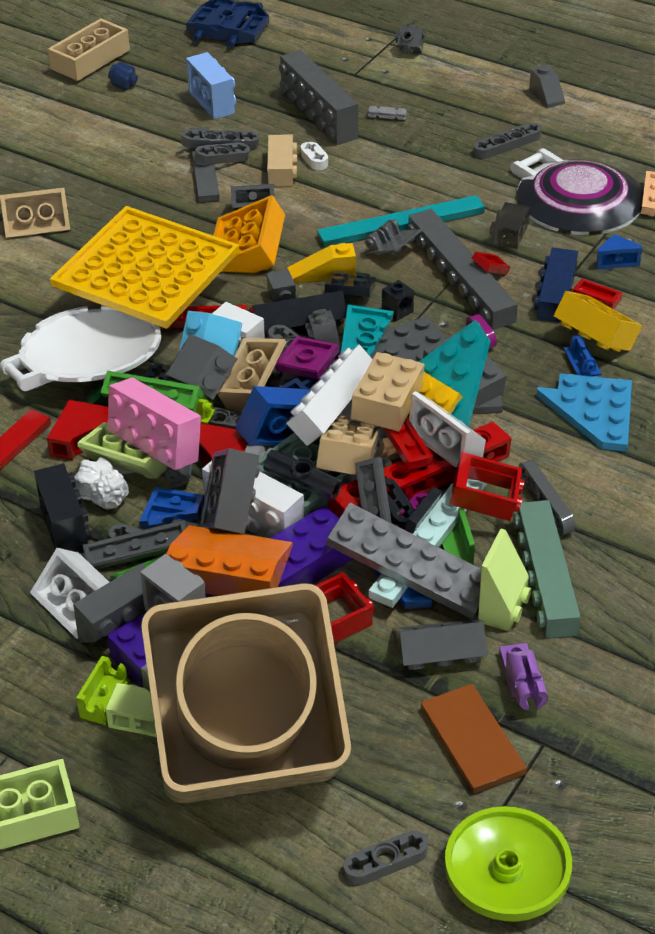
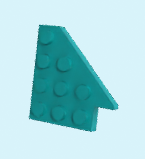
[419,320,491,427]

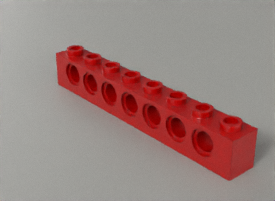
[327,422,512,518]

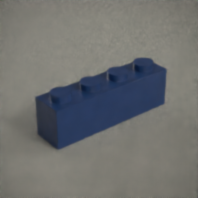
[534,247,578,322]

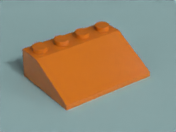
[167,525,293,596]

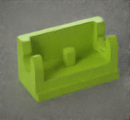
[76,656,130,725]

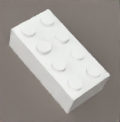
[202,461,304,538]

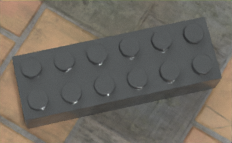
[279,50,358,145]

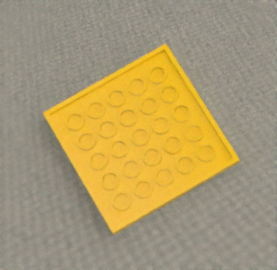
[50,206,240,329]

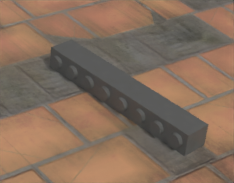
[407,209,518,330]

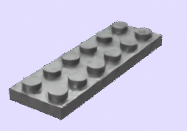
[326,503,481,619]

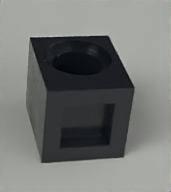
[382,280,414,321]

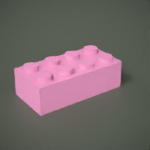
[107,377,201,470]

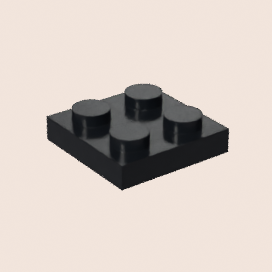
[324,271,376,297]

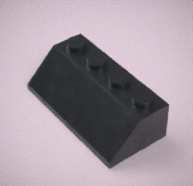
[248,291,347,338]

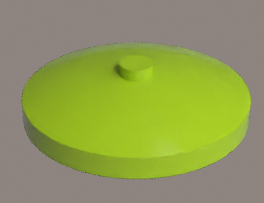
[445,806,572,921]

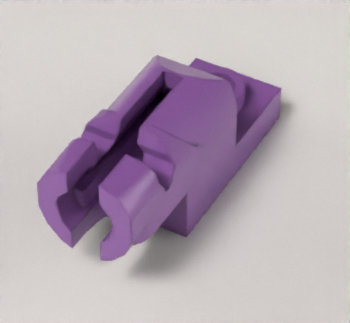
[499,643,548,710]

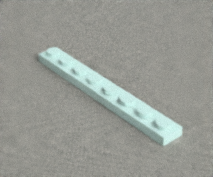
[369,478,487,608]

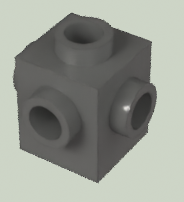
[395,24,425,54]

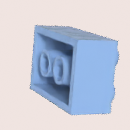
[186,52,236,119]

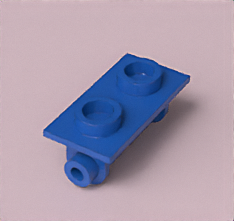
[564,335,602,377]

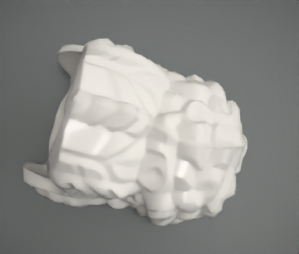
[73,457,129,510]

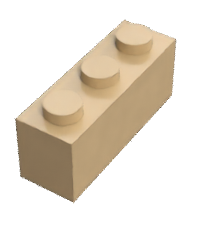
[267,134,297,187]

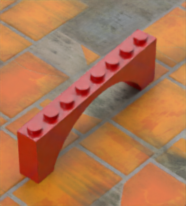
[47,400,248,465]

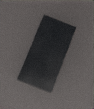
[404,487,442,534]

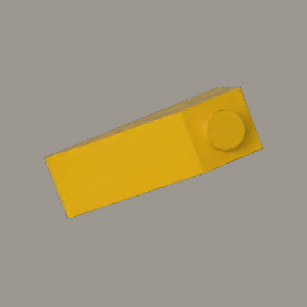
[287,243,356,284]

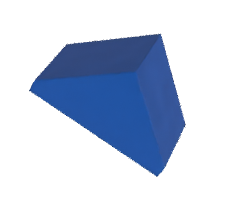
[596,234,642,269]

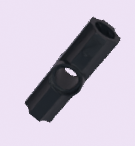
[263,450,342,501]

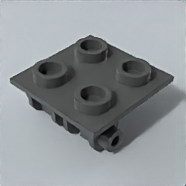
[364,220,422,256]

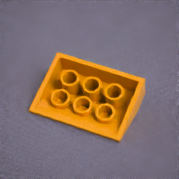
[213,195,285,273]

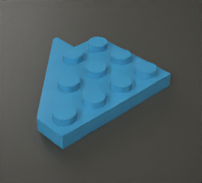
[537,374,632,452]

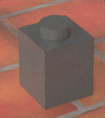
[266,269,296,302]

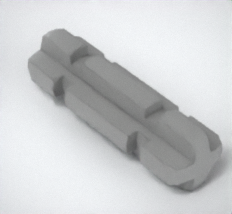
[368,106,407,120]

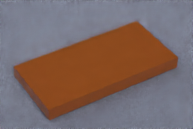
[421,684,527,795]

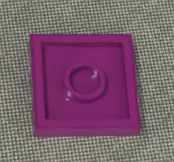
[275,336,339,379]

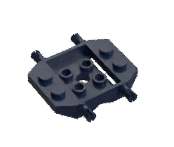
[186,0,269,48]

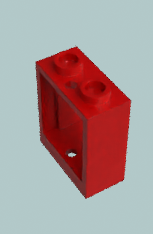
[449,452,525,521]
[315,573,374,643]

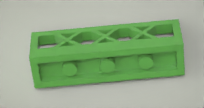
[101,370,206,412]

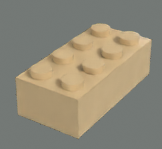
[48,18,130,81]

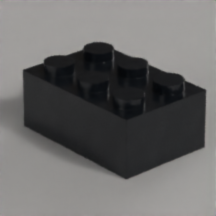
[34,463,92,554]

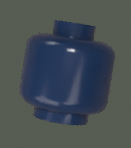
[108,62,138,90]

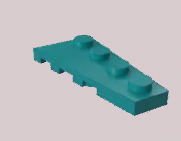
[341,305,394,357]

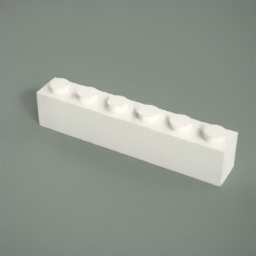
[286,345,373,446]

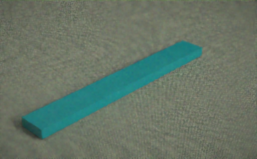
[317,195,485,248]

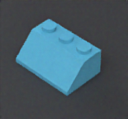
[179,311,243,356]

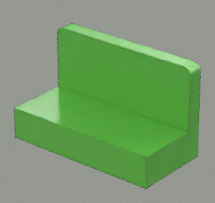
[440,508,475,565]

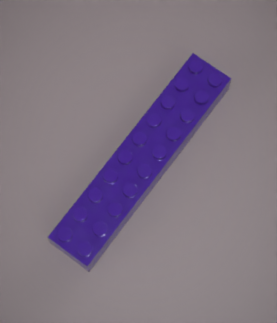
[107,506,353,688]

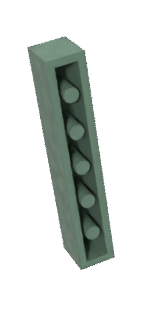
[513,500,581,638]

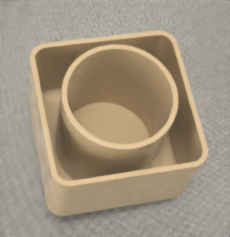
[142,584,351,803]

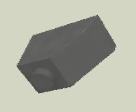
[529,65,565,108]

